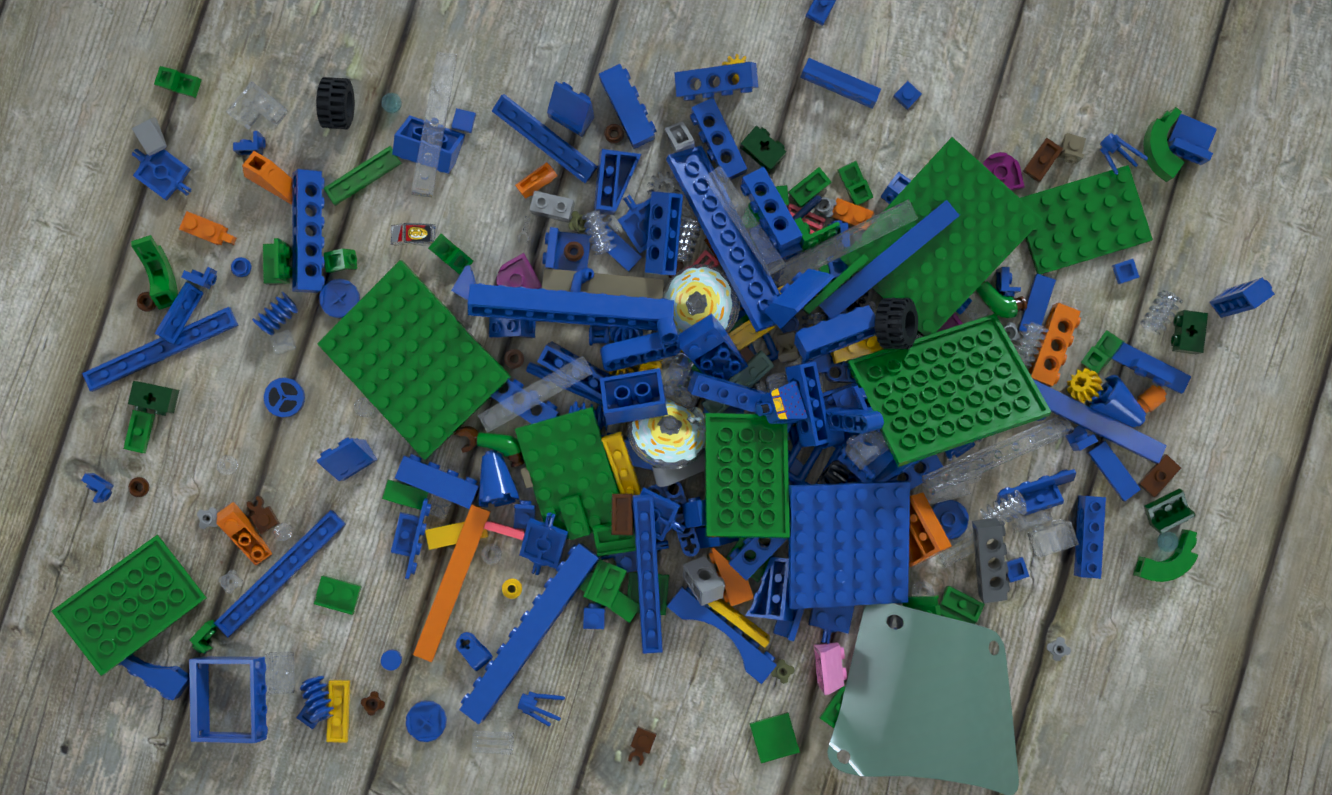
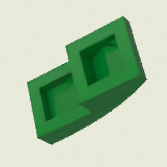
[154,66,202,98]
[837,161,874,205]
[428,233,474,275]
[1081,330,1125,374]
[382,479,429,510]

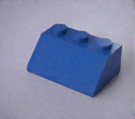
[392,115,465,174]
[764,269,834,329]
[600,368,668,425]

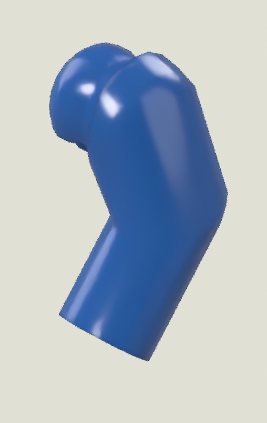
[570,268,594,292]

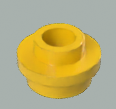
[502,578,522,599]

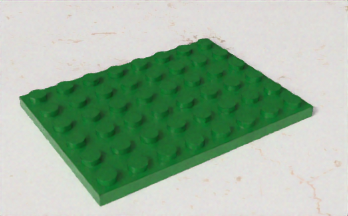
[840,137,1043,336]
[317,260,511,460]
[848,314,1051,467]

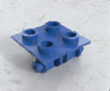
[837,433,894,482]

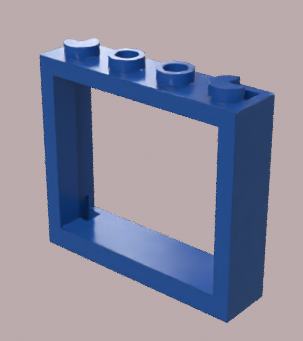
[189,656,268,743]

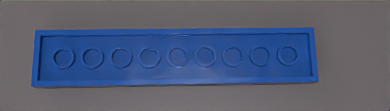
[666,145,781,332]

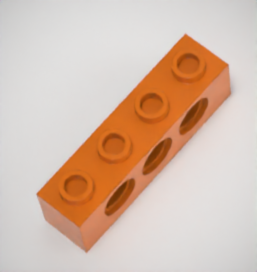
[1028,303,1081,387]

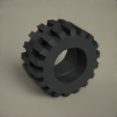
[316,77,355,130]
[875,298,918,349]

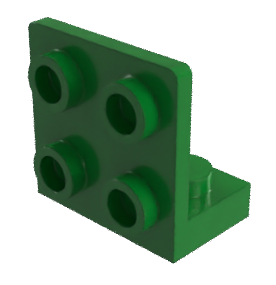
[794,217,840,254]
[263,238,292,285]

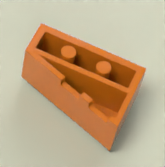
[909,492,952,568]

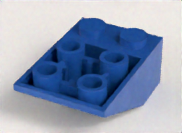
[547,81,594,137]
[678,313,748,380]
[316,437,377,481]

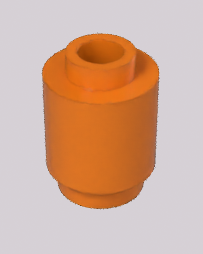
[1137,385,1167,413]

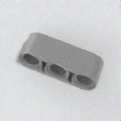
[652,447,705,487]

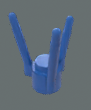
[1100,133,1148,175]
[518,691,565,726]

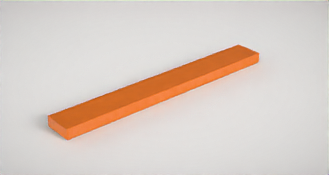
[413,504,491,662]

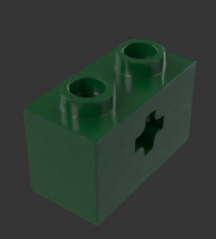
[740,125,787,173]
[1171,310,1208,355]
[128,381,180,416]

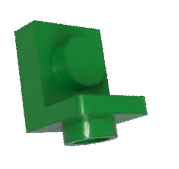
[324,248,358,273]
[189,620,217,654]

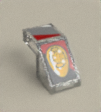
[390,223,436,246]

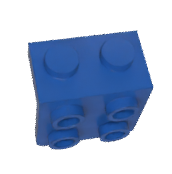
[542,227,591,271]

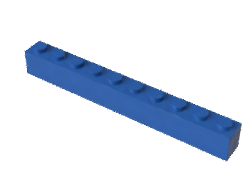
[467,283,674,331]
[459,543,601,725]

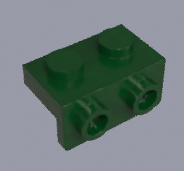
[1144,488,1196,533]

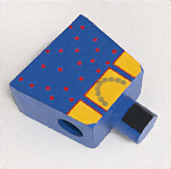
[756,381,808,424]

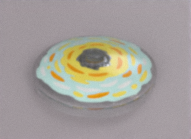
[663,264,740,334]
[627,394,705,469]

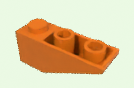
[242,151,307,205]
[216,502,272,566]
[708,547,754,607]

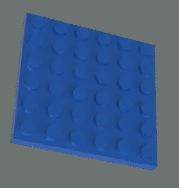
[788,481,910,609]

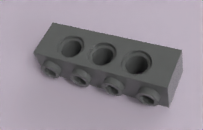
[972,518,1010,604]

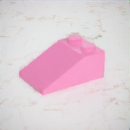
[814,642,847,695]

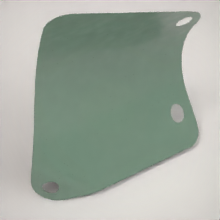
[827,603,1019,795]

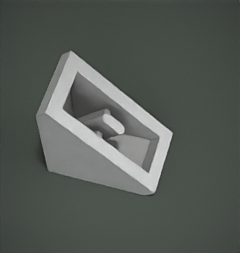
[132,117,167,156]
[664,121,695,153]

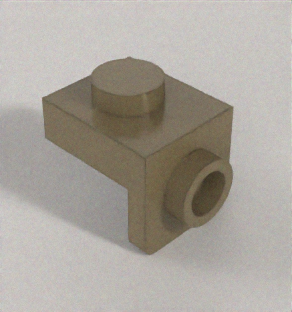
[777,330,800,363]

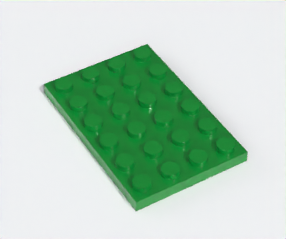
[1020,165,1153,275]
[515,406,619,540]
[705,413,790,538]
[51,534,207,676]

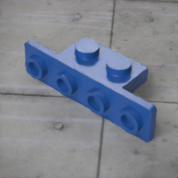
[1112,343,1191,394]
[997,469,1076,516]
[391,498,431,579]

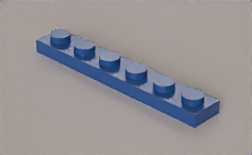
[492,94,598,183]

